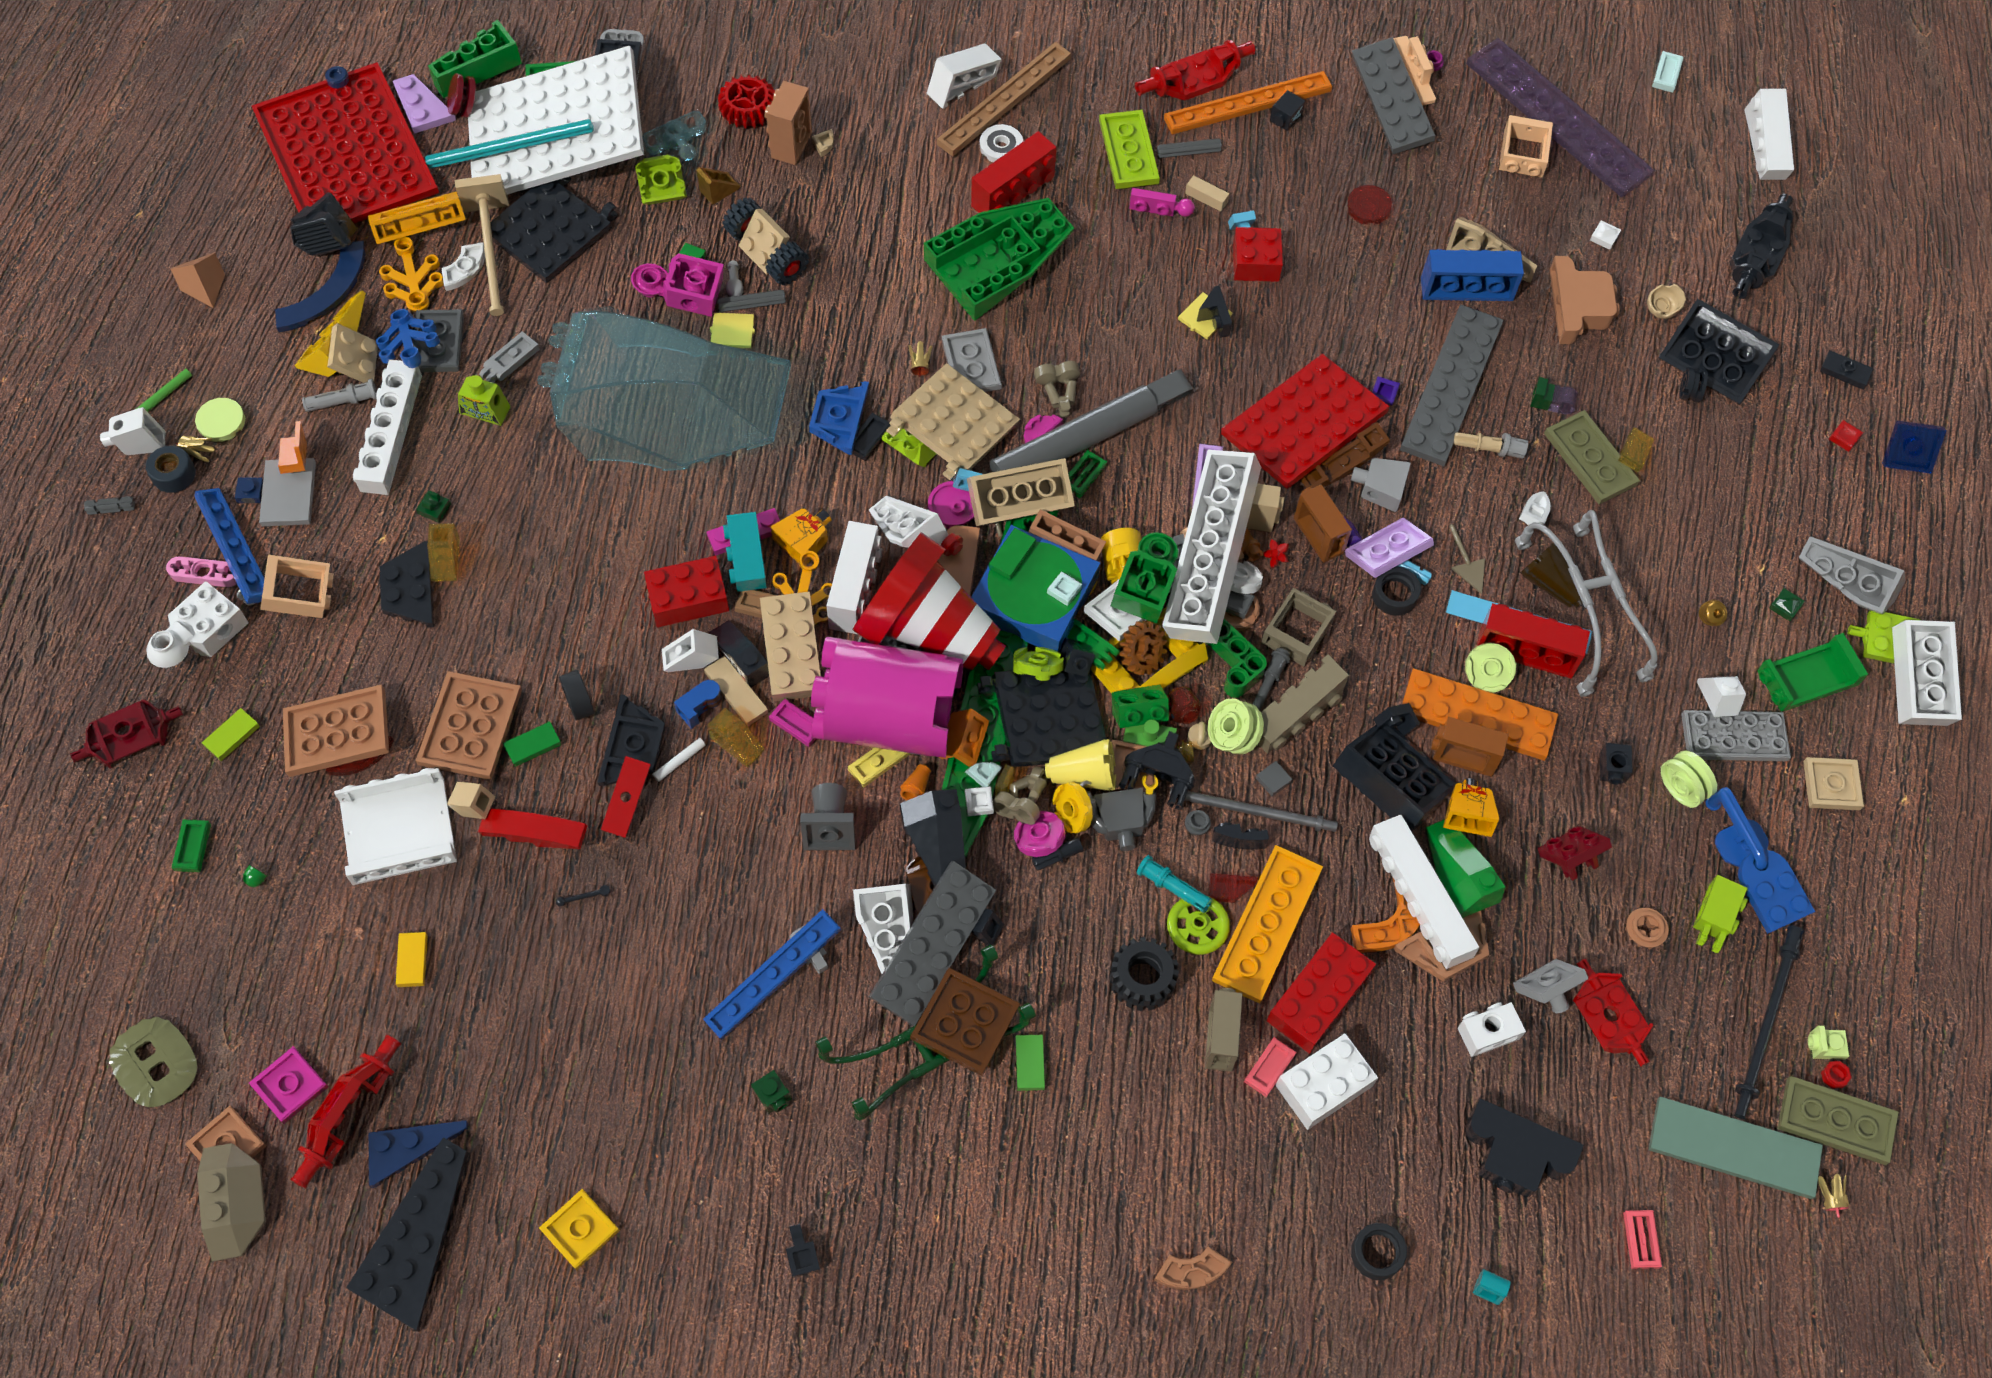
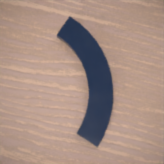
[275,241,365,332]

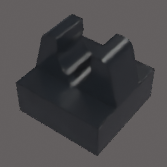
[971,909,1005,946]

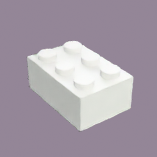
[1275,1034,1378,1130]

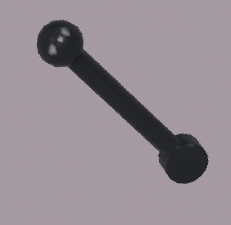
[556,885,610,907]

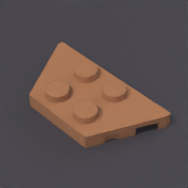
[1394,911,1489,982]

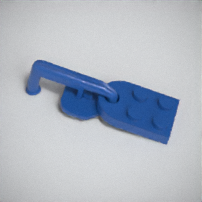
[1705,787,1815,934]

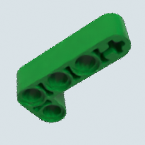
[1206,619,1267,698]

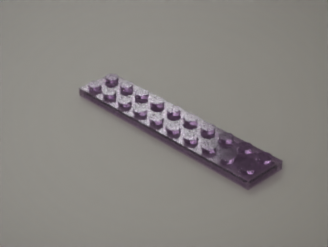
[1466,38,1654,198]

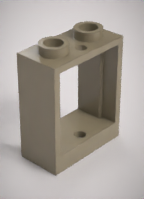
[1261,588,1336,667]
[1205,988,1242,1072]

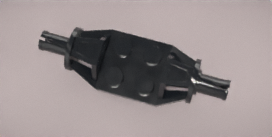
[1729,194,1794,299]

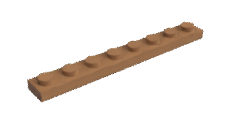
[937,42,1071,157]

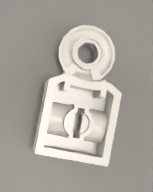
[146,581,248,668]

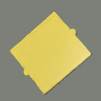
[1178,292,1232,340]
[710,313,755,348]

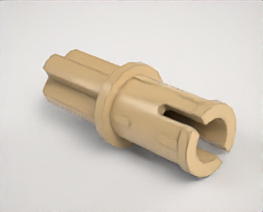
[1453,432,1502,453]

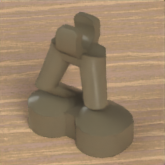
[1034,361,1080,417]
[993,766,1048,825]

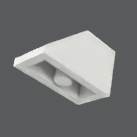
[662,629,719,672]
[1697,676,1746,717]

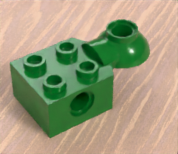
[1110,532,1178,624]

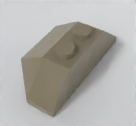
[197,1143,266,1262]

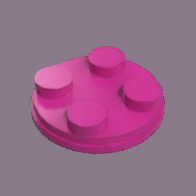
[928,481,974,529]

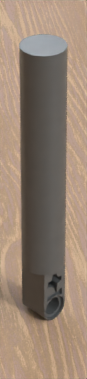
[990,369,1193,472]

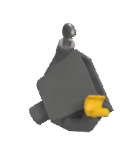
[1079,775,1158,851]

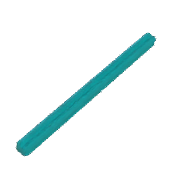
[425,119,594,169]

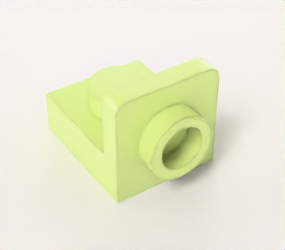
[1808,1026,1849,1060]

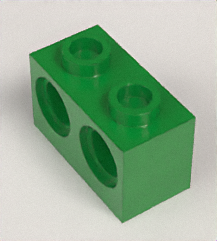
[1112,685,1169,728]

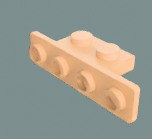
[1393,36,1436,106]

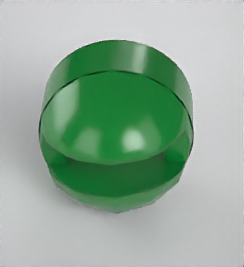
[243,865,267,888]

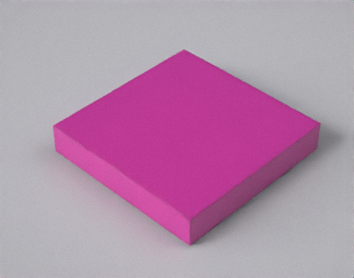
[249,1046,328,1124]

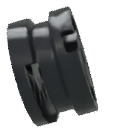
[1679,367,1708,403]

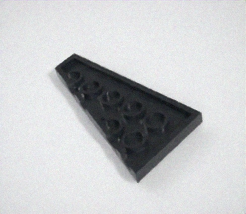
[346,1137,469,1332]

